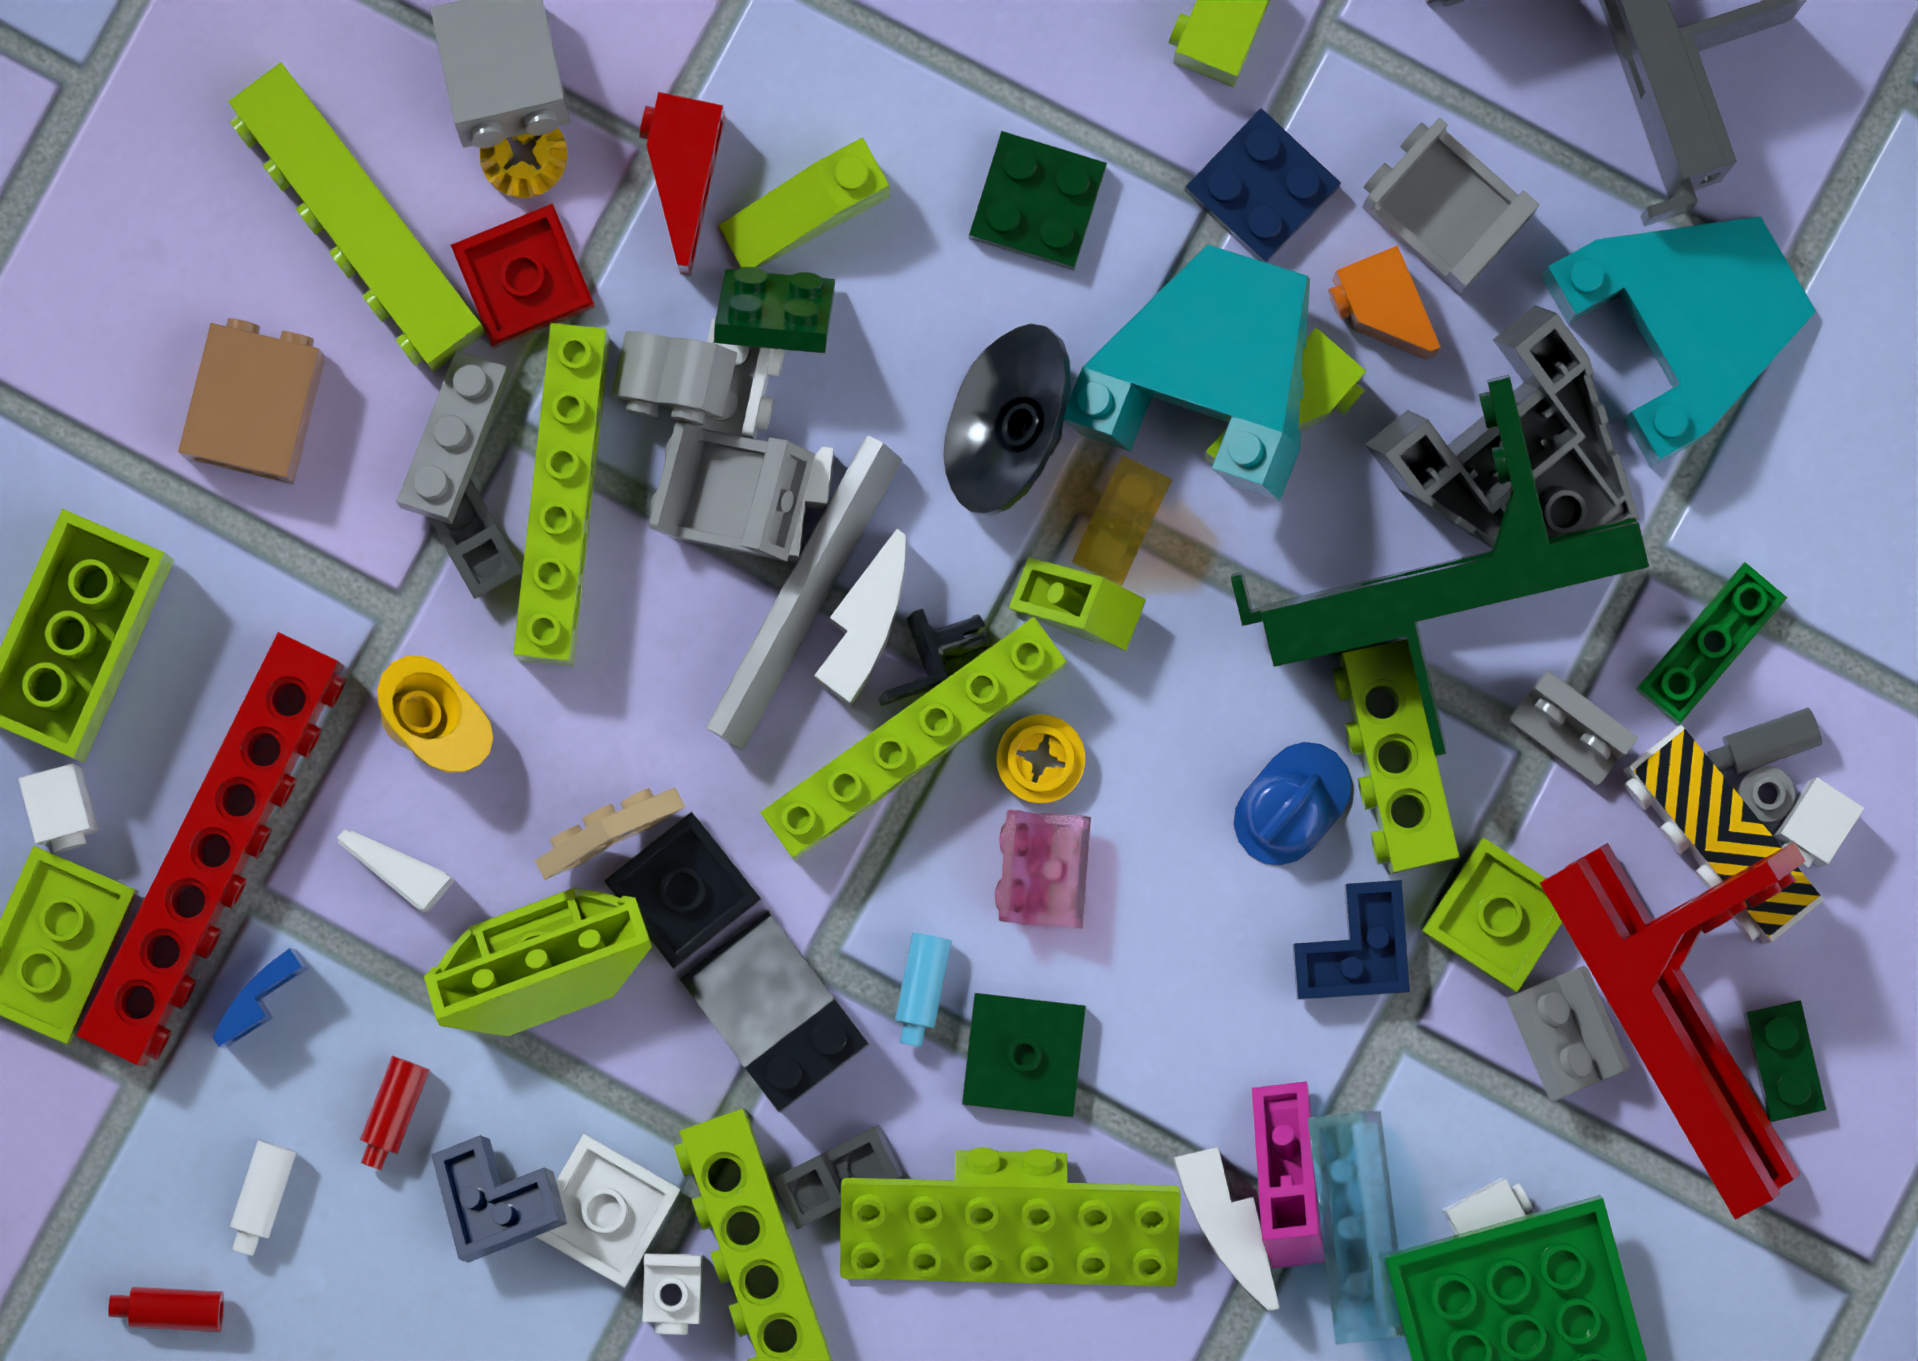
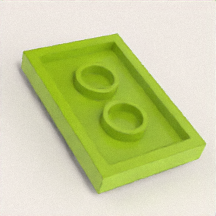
[0,845,139,1045]

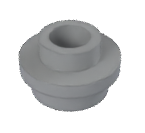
[1738,766,1795,822]

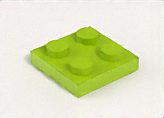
[1421,837,1562,993]

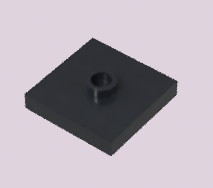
[604,811,762,969]

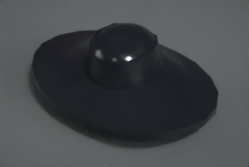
[943,324,1071,516]

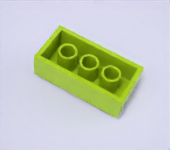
[0,508,175,763]

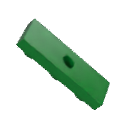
[1635,562,1787,725]

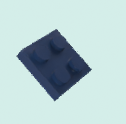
[1184,108,1341,263]

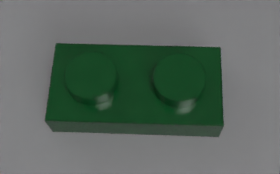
[1743,1000,1826,1122]

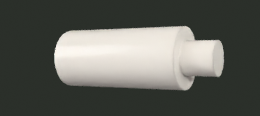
[230,1140,297,1256]

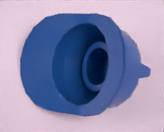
[1233,742,1352,865]

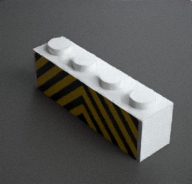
[1622,724,1824,944]

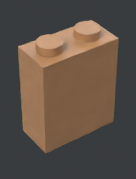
[178,318,326,485]

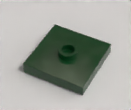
[962,993,1086,1117]

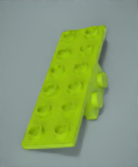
[840,1147,1181,1287]

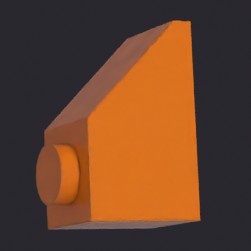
[1328,245,1441,360]

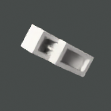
[814,529,907,707]
[1172,1147,1279,1311]

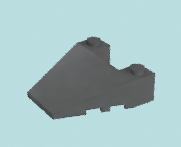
[1365,305,1639,549]

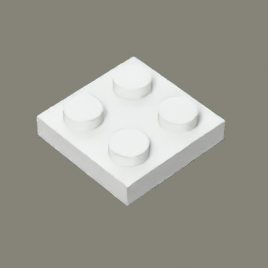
[535,1134,682,1288]

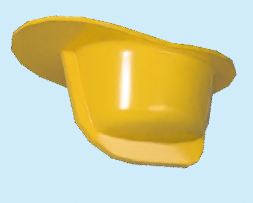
[377,656,493,773]

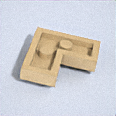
[534,787,685,880]

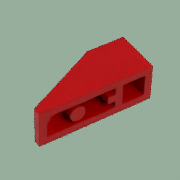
[639,92,726,276]

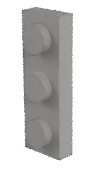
[396,351,511,525]

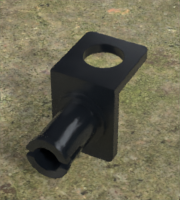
[878,608,990,706]

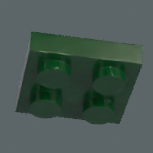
[969,131,1107,271]
[714,267,835,353]

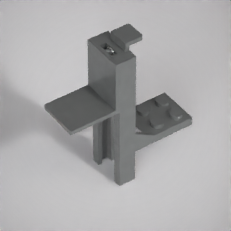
[1425,0,1806,227]

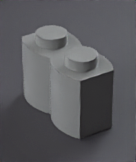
[611,331,737,425]

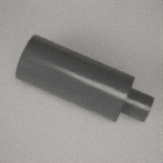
[1707,708,1822,775]

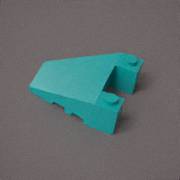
[1541,216,1816,468]
[1063,244,1310,501]

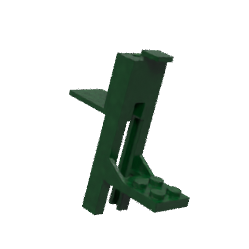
[1231,374,1649,757]

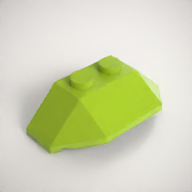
[424,888,652,1037]

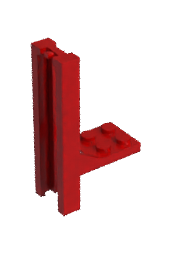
[1540,842,1806,1220]

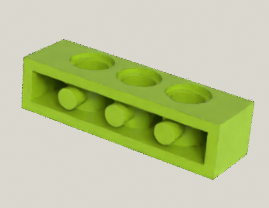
[1332,639,1459,875]

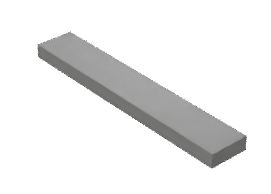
[706,436,903,750]

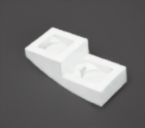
[787,447,834,562]

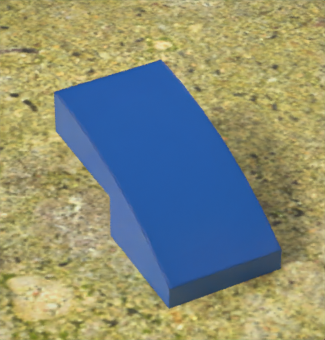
[213,948,309,1048]

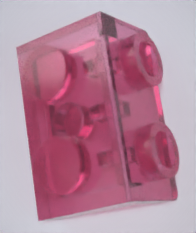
[995,810,1091,929]

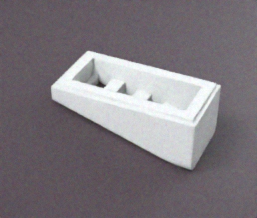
[337,830,455,913]

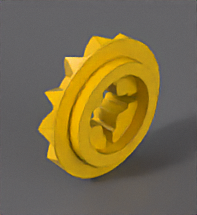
[480,128,568,198]
[996,714,1086,803]

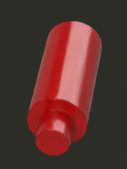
[360,1055,430,1171]
[108,1287,224,1332]

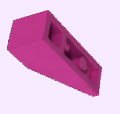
[1252,1081,1328,1269]

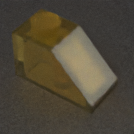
[1072,455,1173,586]

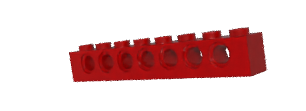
[76,632,347,1066]

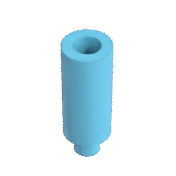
[895,932,952,1047]

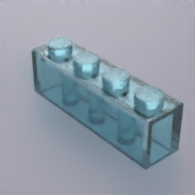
[1307,1111,1404,1345]

